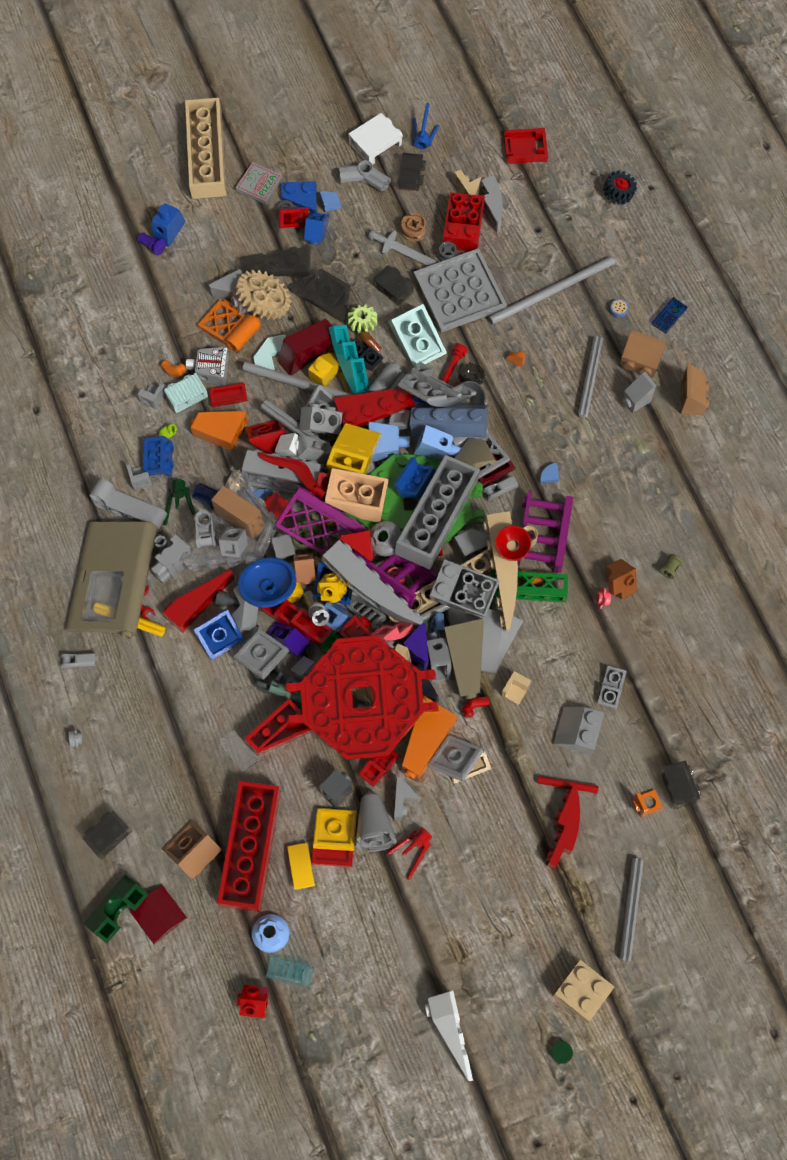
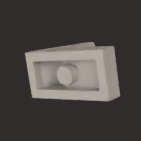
[394,777,420,821]

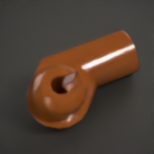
[358,331,382,352]

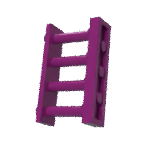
[516,490,574,573]
[353,551,439,608]

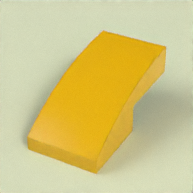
[287,843,315,890]

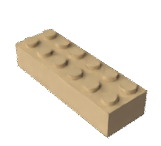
[185,98,227,199]

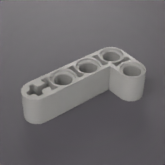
[90,478,167,531]

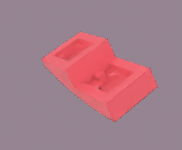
[371,622,415,641]

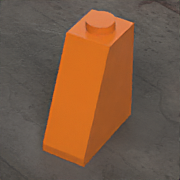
[190,411,248,451]

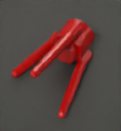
[387,827,432,880]

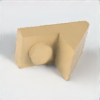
[454,169,482,195]

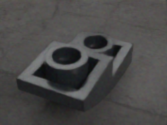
[352,338,384,371]

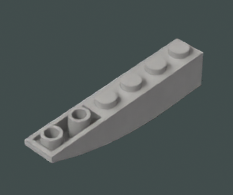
[321,540,423,628]

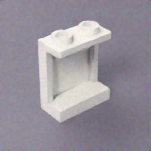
[348,113,403,165]

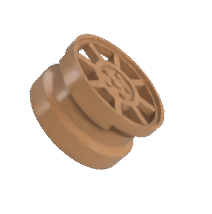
[401,213,426,242]

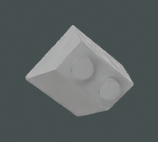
[553,707,604,756]

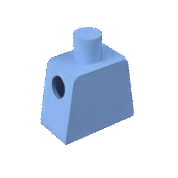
[369,422,410,462]
[414,425,461,461]

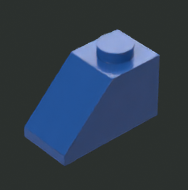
[304,212,329,244]

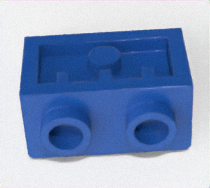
[143,436,174,477]

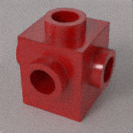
[236,985,269,1018]

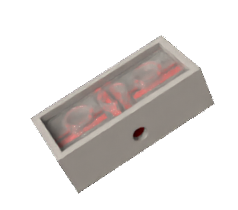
[242,450,322,495]

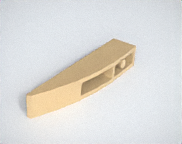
[483,511,518,632]

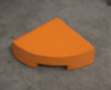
[506,351,526,367]

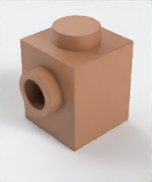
[291,553,316,584]

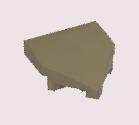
[454,438,496,469]

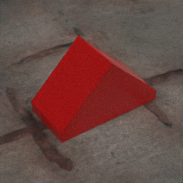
[279,207,308,228]
[339,530,375,561]

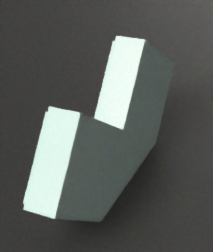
[254,334,286,376]

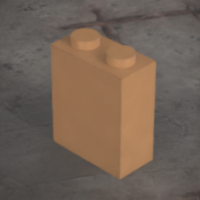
[211,486,264,539]

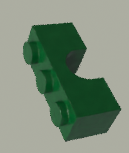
[83,875,148,944]

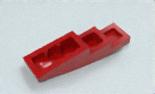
[258,600,333,645]

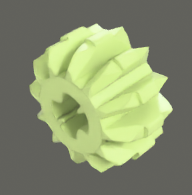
[348,304,378,335]

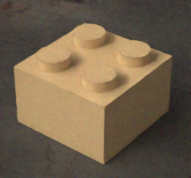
[553,960,614,1023]

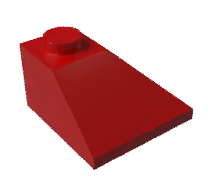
[245,420,286,454]

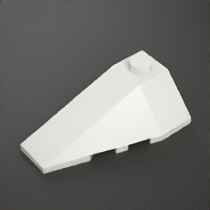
[425,991,473,1082]

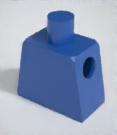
[152,203,185,247]

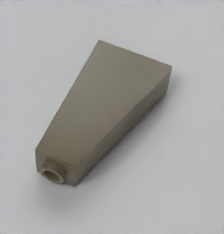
[444,618,484,700]

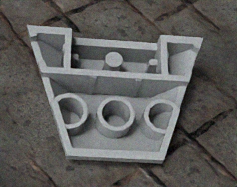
[398,361,476,407]
[447,608,523,674]

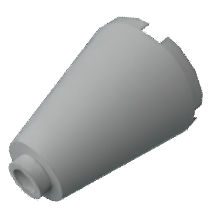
[355,792,396,852]

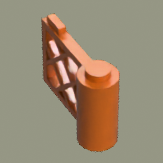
[197,300,261,353]

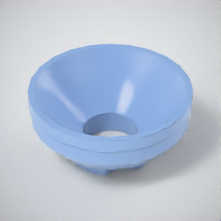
[252,914,290,953]

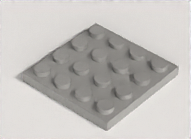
[414,248,507,333]

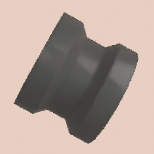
[439,241,457,262]

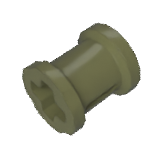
[659,554,684,579]

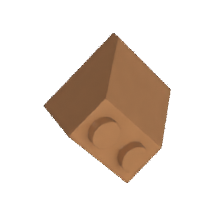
[619,330,666,378]
[681,364,709,416]
[162,820,222,879]

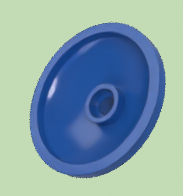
[238,558,296,607]

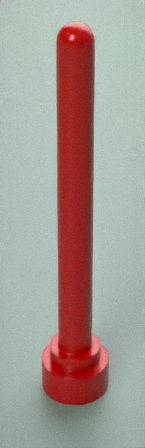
[441,343,468,383]

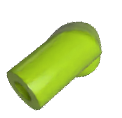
[159,423,177,439]

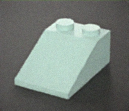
[388,304,447,368]

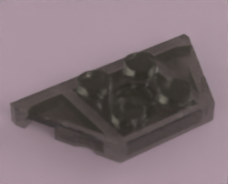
[287,269,351,323]

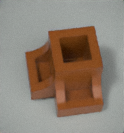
[606,559,637,599]

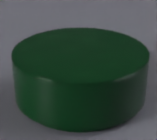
[551,1041,573,1064]

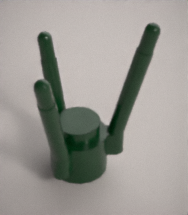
[163,479,195,526]

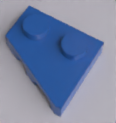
[282,181,317,213]

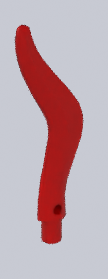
[258,452,326,500]

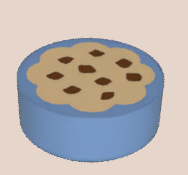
[610,299,629,318]

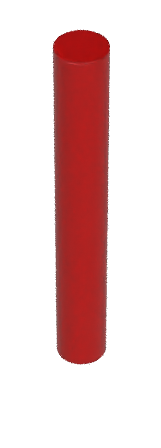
[537,776,599,794]

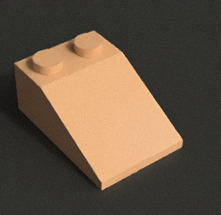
[325,468,389,523]

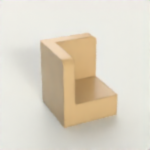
[502,671,531,705]

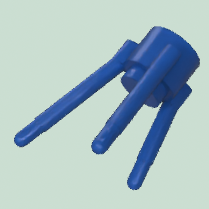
[412,103,439,149]

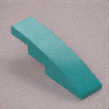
[329,325,369,395]

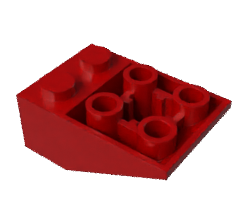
[443,192,485,252]

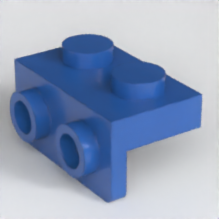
[394,457,436,500]

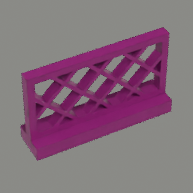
[275,485,365,555]

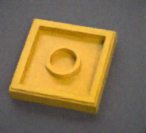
[313,808,357,851]

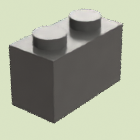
[319,769,353,809]

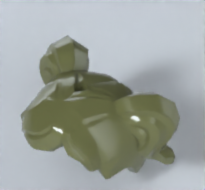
[291,514,323,557]

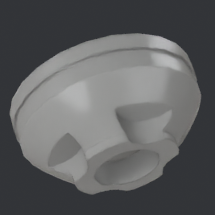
[370,521,402,556]

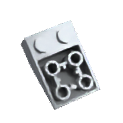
[430,559,499,617]

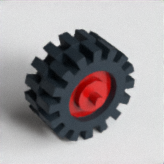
[603,171,637,205]

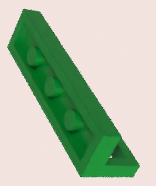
[491,570,568,603]

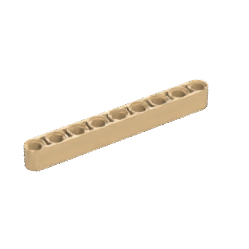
[388,526,538,625]

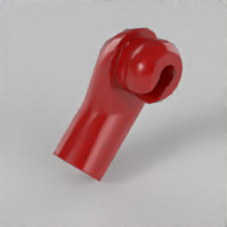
[462,696,489,718]

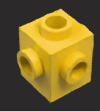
[317,573,347,603]

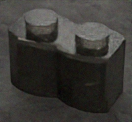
[399,153,426,191]
[373,265,414,306]

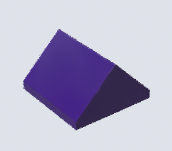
[403,623,428,670]

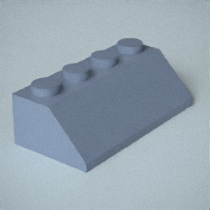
[410,404,489,437]

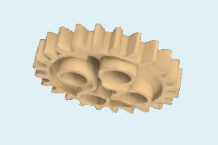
[235,270,292,320]

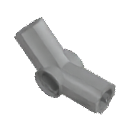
[339,160,391,192]

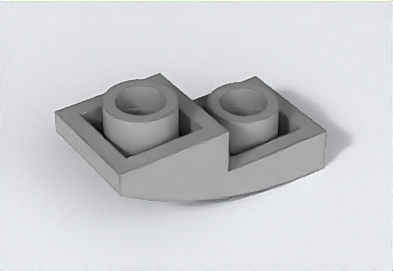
[598,666,627,709]

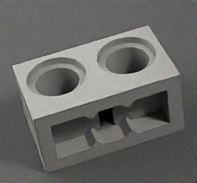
[299,404,343,435]

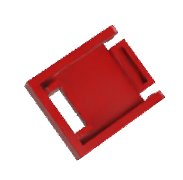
[504,128,548,164]

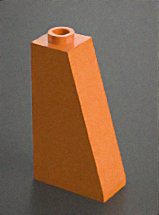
[402,696,458,780]

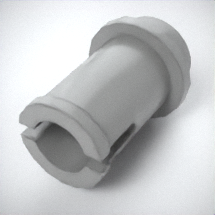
[154,535,170,555]

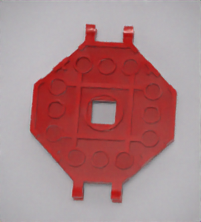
[286,635,439,760]

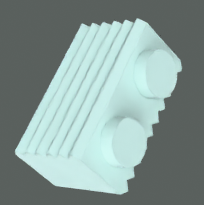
[164,373,208,413]

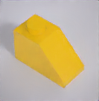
[308,352,341,386]

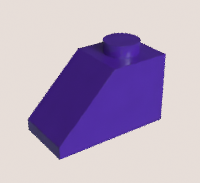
[267,622,310,657]

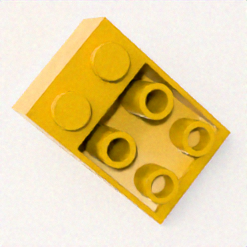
[327,423,381,475]

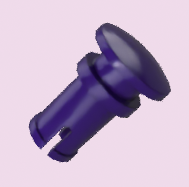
[138,232,166,256]

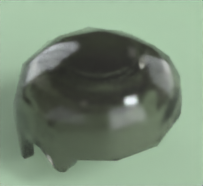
[457,362,486,385]

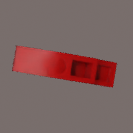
[546,786,580,870]

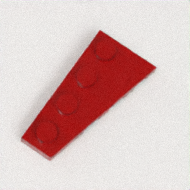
[334,388,416,427]

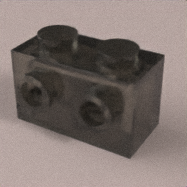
[660,760,701,810]
[82,810,133,860]

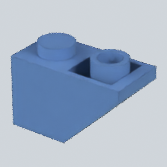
[324,602,354,632]

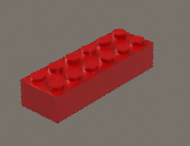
[217,781,281,913]

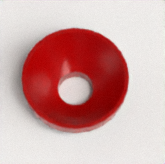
[495,525,531,561]

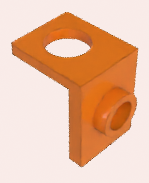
[632,790,663,817]

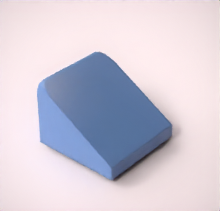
[320,191,342,212]

